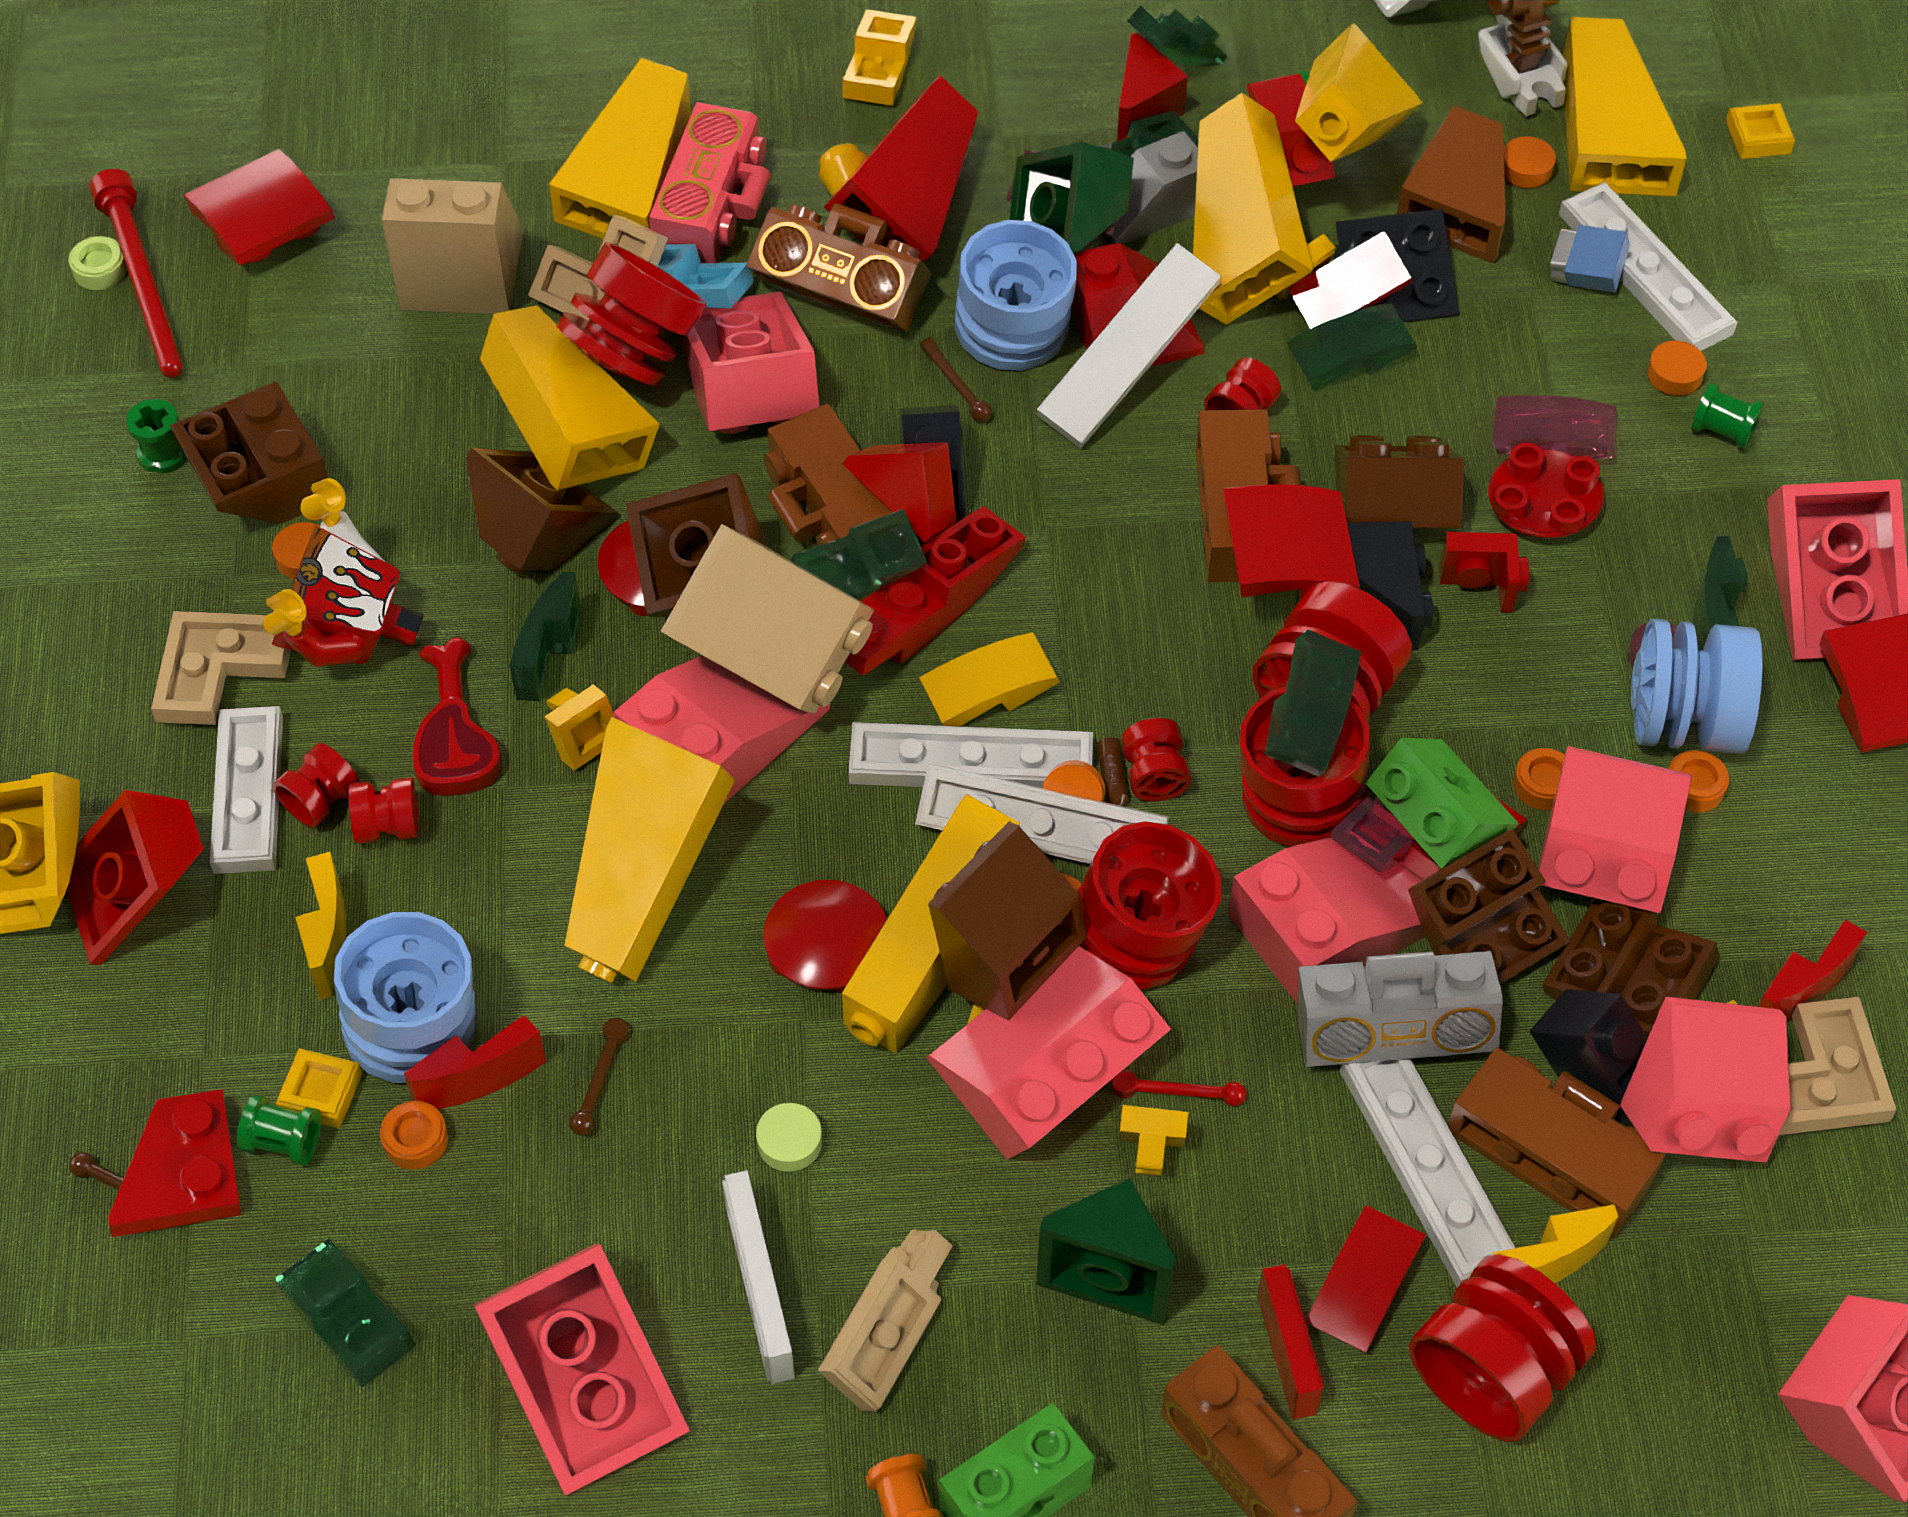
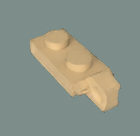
[818,1229,952,1411]

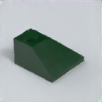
[1009,142,1134,253]

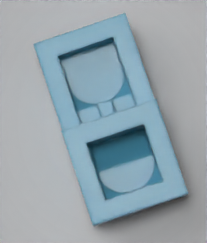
[657,244,754,308]

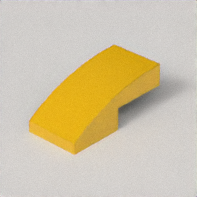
[842,9,917,106]
[919,632,1060,727]
[295,852,346,1000]
[1492,1205,1618,1283]

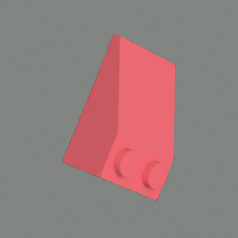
[679,292,819,434]
[1767,479,1908,661]
[613,655,830,804]
[1228,826,1426,1005]
[473,1244,690,1496]

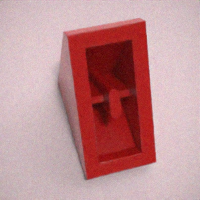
[1116,33,1188,146]
[843,442,957,543]

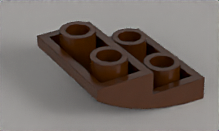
[1408,828,1571,984]
[1542,898,1719,1038]

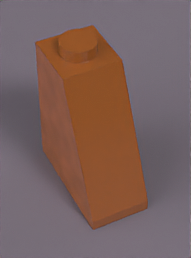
[1397,105,1506,264]

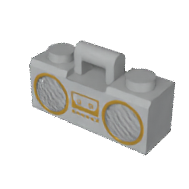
[1297,951,1503,1067]

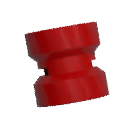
[1204,357,1282,411]
[1121,717,1192,802]
[272,743,359,828]
[349,777,419,844]

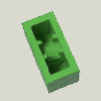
[1365,738,1519,869]
[939,1402,1095,1517]

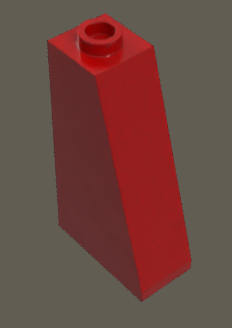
[824,75,979,262]

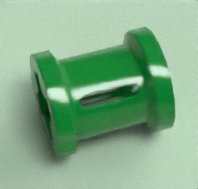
[1691,382,1765,450]
[126,398,186,474]
[237,1094,322,1166]

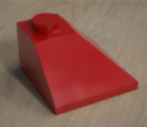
[1071,243,1204,367]
[66,789,204,965]

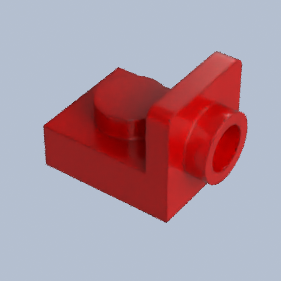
[1439,531,1529,613]

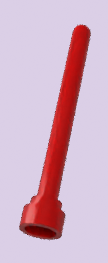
[89,168,183,378]

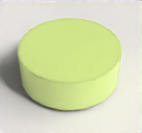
[69,236,127,290]
[756,1103,822,1172]

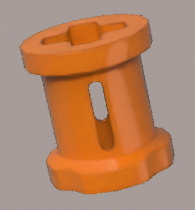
[865,1454,943,1517]

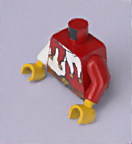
[263,478,424,667]

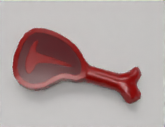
[412,637,502,796]

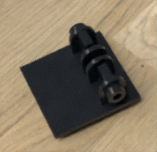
[1333,209,1460,329]

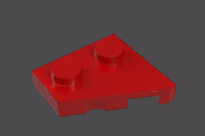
[108,1089,241,1237]

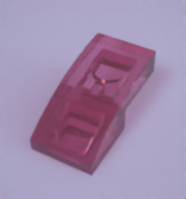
[1492,395,1618,459]
[1330,797,1417,873]

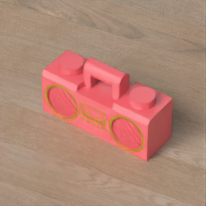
[649,102,771,263]

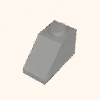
[1103,131,1198,245]

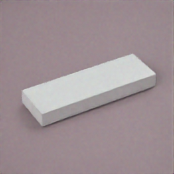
[210,706,283,874]
[722,1170,795,1384]

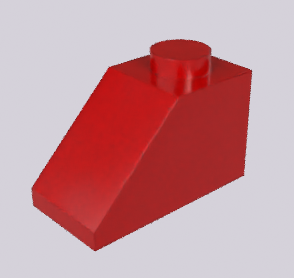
[1247,73,1335,187]

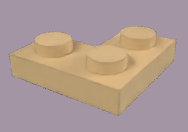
[528,215,669,320]
[151,611,291,725]
[1779,997,1897,1135]

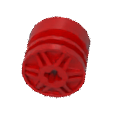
[556,241,706,387]
[1252,581,1412,722]
[1240,684,1370,847]
[1077,821,1221,990]
[1408,1254,1596,1442]

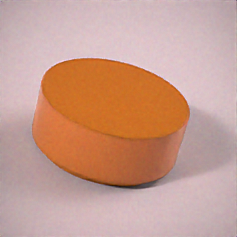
[1504,136,1556,188]
[1647,341,1707,396]
[272,522,321,580]
[1513,748,1565,810]
[1668,750,1729,812]
[1042,760,1105,802]
[380,1101,448,1170]

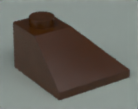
[466,448,618,574]
[626,473,768,617]

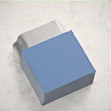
[1550,225,1630,292]

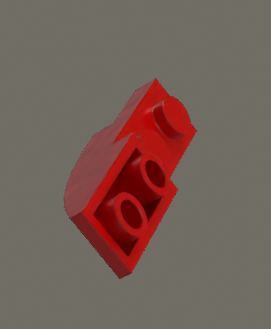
[845,506,1026,676]

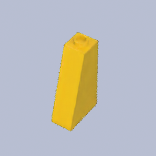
[1562,17,1687,197]
[1295,23,1423,162]
[549,58,691,239]
[1193,93,1313,325]
[480,305,660,490]
[564,717,735,984]
[842,794,1020,1054]

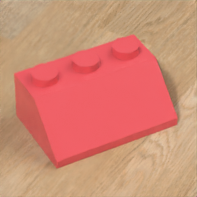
[926,946,1171,1160]

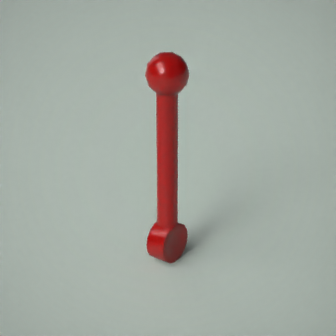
[1112,1070,1247,1107]

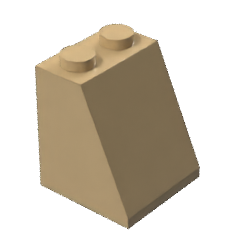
[382,178,523,314]
[661,524,874,714]

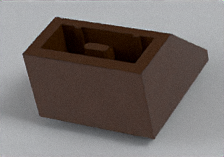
[170,381,328,524]
[1334,435,1465,528]
[928,821,1087,1020]

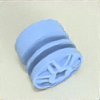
[954,220,1077,371]
[1631,618,1763,754]
[334,912,476,1083]

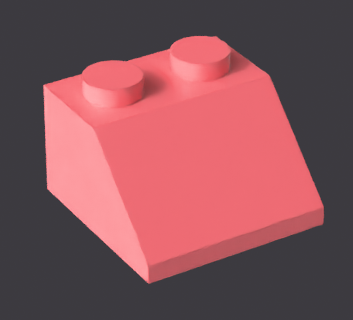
[1538,746,1691,913]
[1620,996,1791,1162]
[1778,1295,1908,1503]

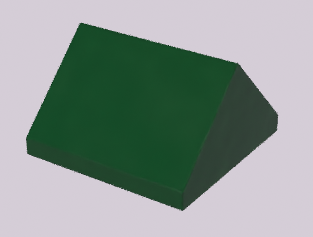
[1036,1178,1176,1325]

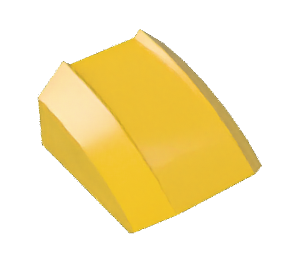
[0,772,80,934]

